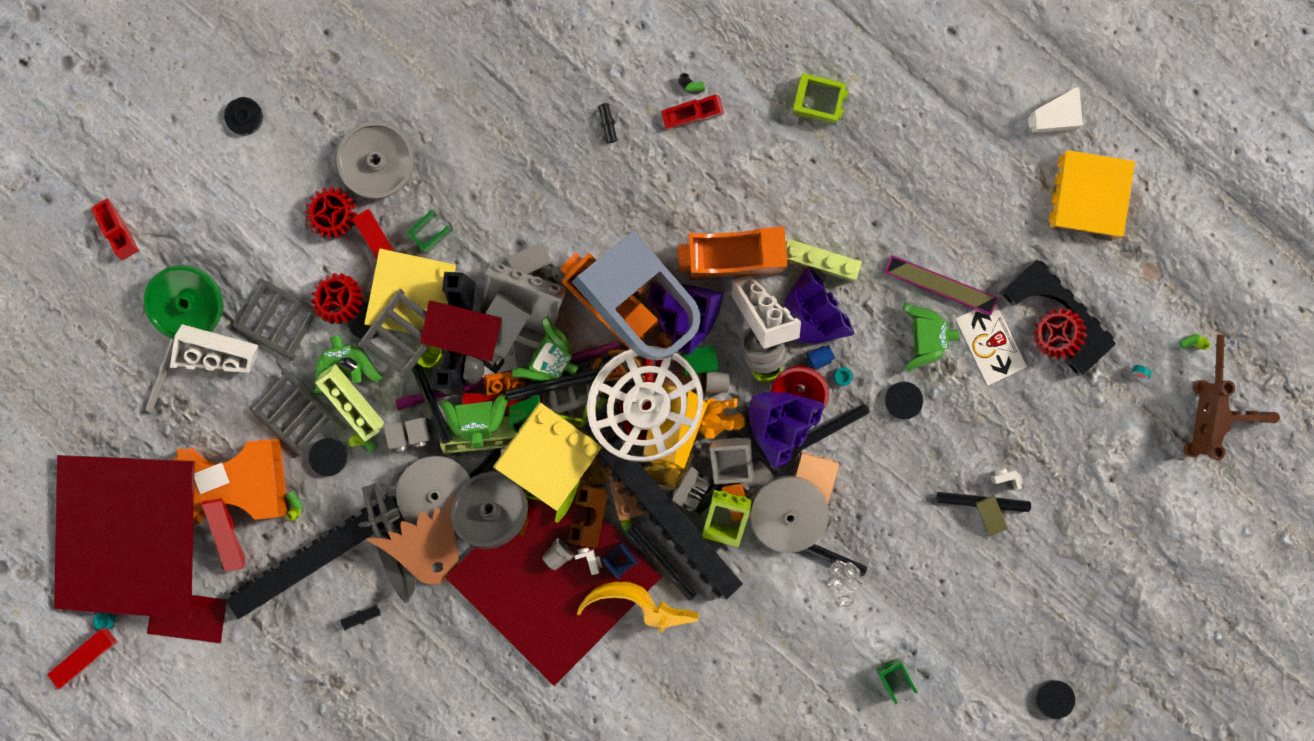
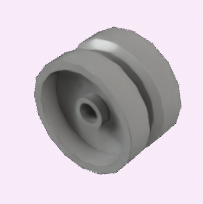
[741,327,786,373]

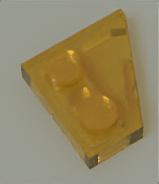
[647,453,694,489]

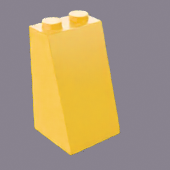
[643,384,708,469]

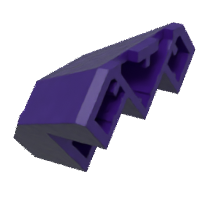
[783,267,855,343]
[648,283,723,355]
[749,392,824,468]

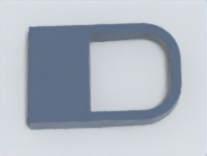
[572,230,700,360]

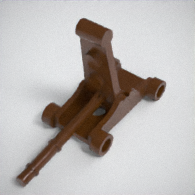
[1183,335,1280,460]

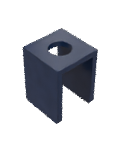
[602,541,638,580]

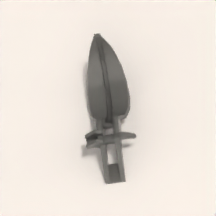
[359,483,417,603]

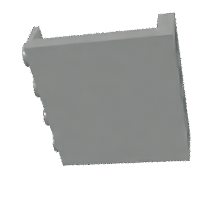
[479,262,566,349]

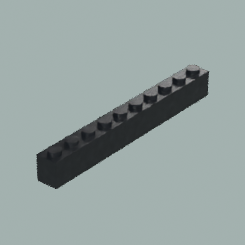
[597,438,743,600]
[226,494,402,619]

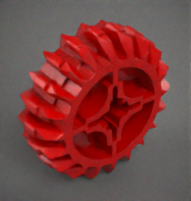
[305,187,357,239]
[310,273,364,325]
[1033,308,1087,360]

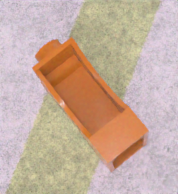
[677,226,787,280]
[560,253,658,350]
[171,439,288,526]

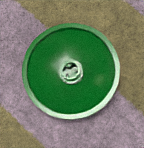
[144,265,224,339]

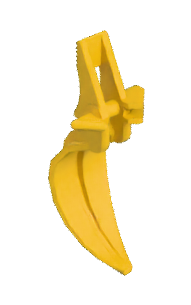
[577,582,699,634]

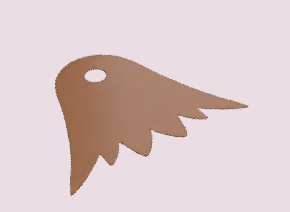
[366,493,458,585]

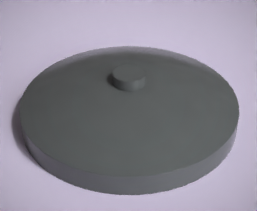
[450,472,528,549]

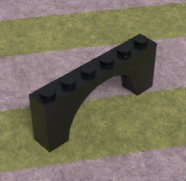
[999,259,1116,376]
[432,272,476,396]

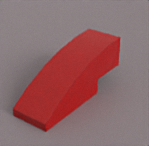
[661,94,725,129]
[91,198,139,260]

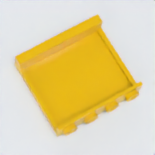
[1049,150,1135,239]

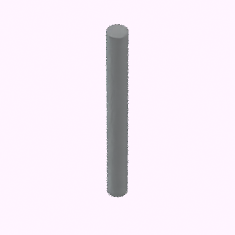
[145,339,174,413]

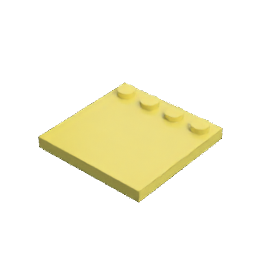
[365,249,456,334]
[493,402,602,511]

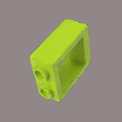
[791,73,849,124]
[702,490,752,547]

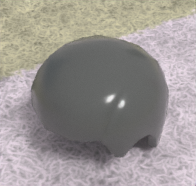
[463,355,484,385]

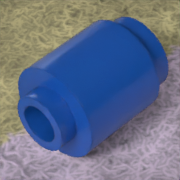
[805,345,835,371]

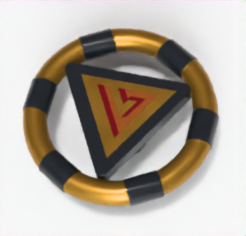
[591,349,645,401]

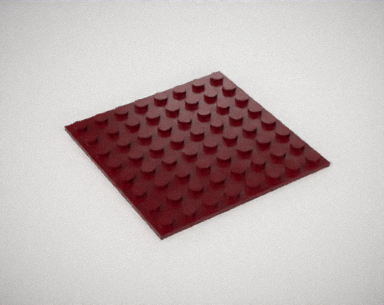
[54,455,195,619]
[445,493,663,686]

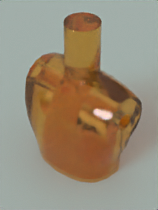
[656,331,672,349]

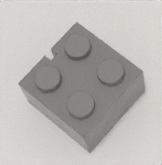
[507,242,555,276]
[384,418,433,452]
[710,437,755,484]

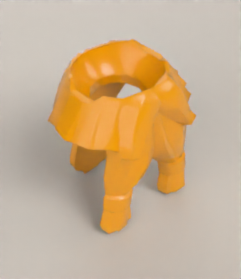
[699,398,746,439]

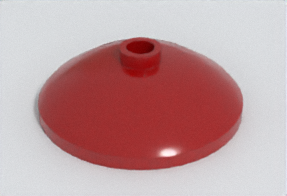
[771,366,829,410]

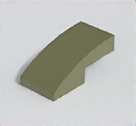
[975,495,1007,537]

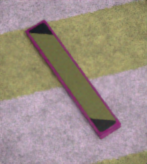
[884,255,998,315]

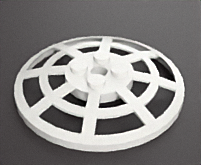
[587,346,703,462]

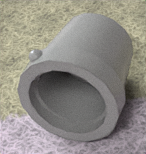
[703,371,730,396]
[542,538,574,570]

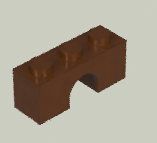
[568,485,608,547]

